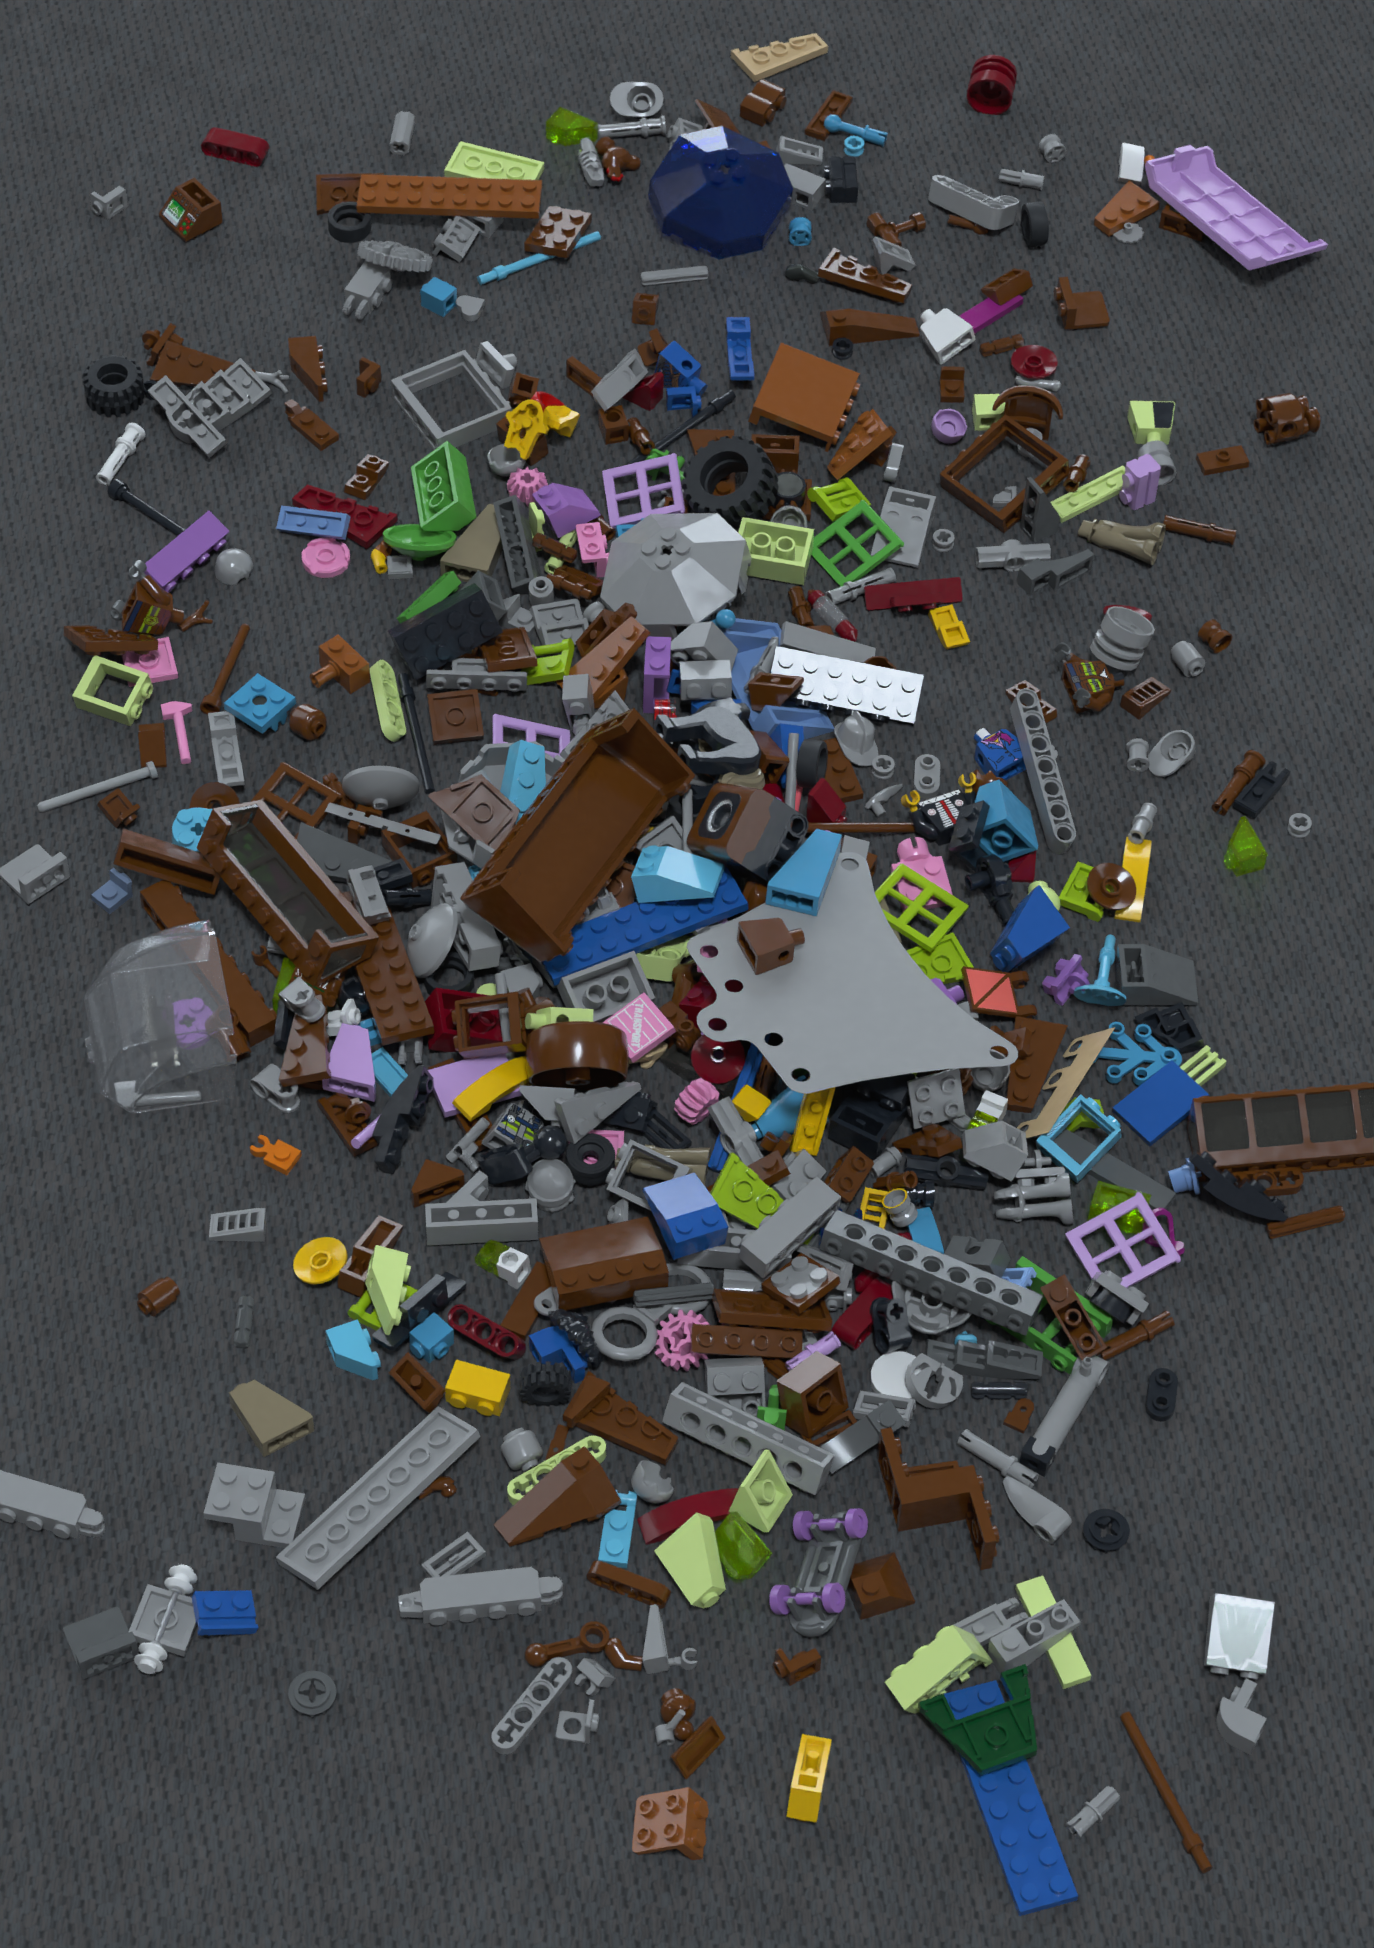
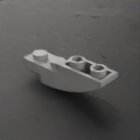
[591,349,648,411]

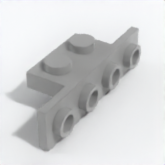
[426,658,527,692]

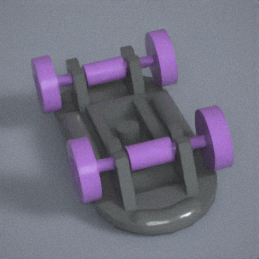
[769,1508,868,1637]

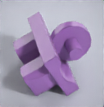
[1042,954,1090,1006]

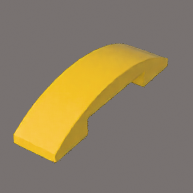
[1114,837,1152,923]
[452,1056,533,1121]

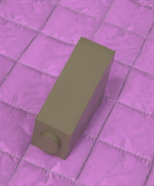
[229,1380,314,1457]

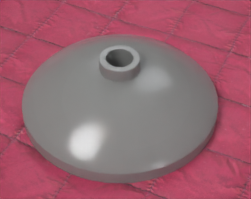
[342,766,420,810]
[407,903,458,978]

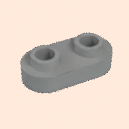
[914,754,940,799]

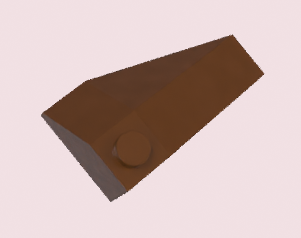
[820,308,920,346]
[493,1446,622,1547]

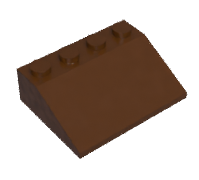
[539,1217,669,1310]

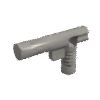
[446,1117,490,1173]

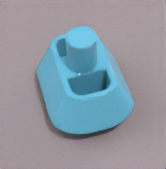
[955,1331,977,1345]

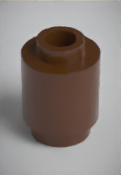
[137,1277,180,1316]

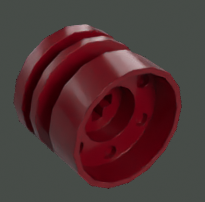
[966,55,1017,115]

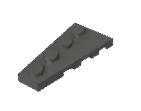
[297,822,394,890]

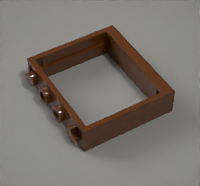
[940,414,1069,533]

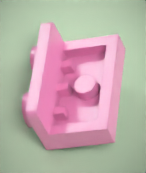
[576,522,609,578]

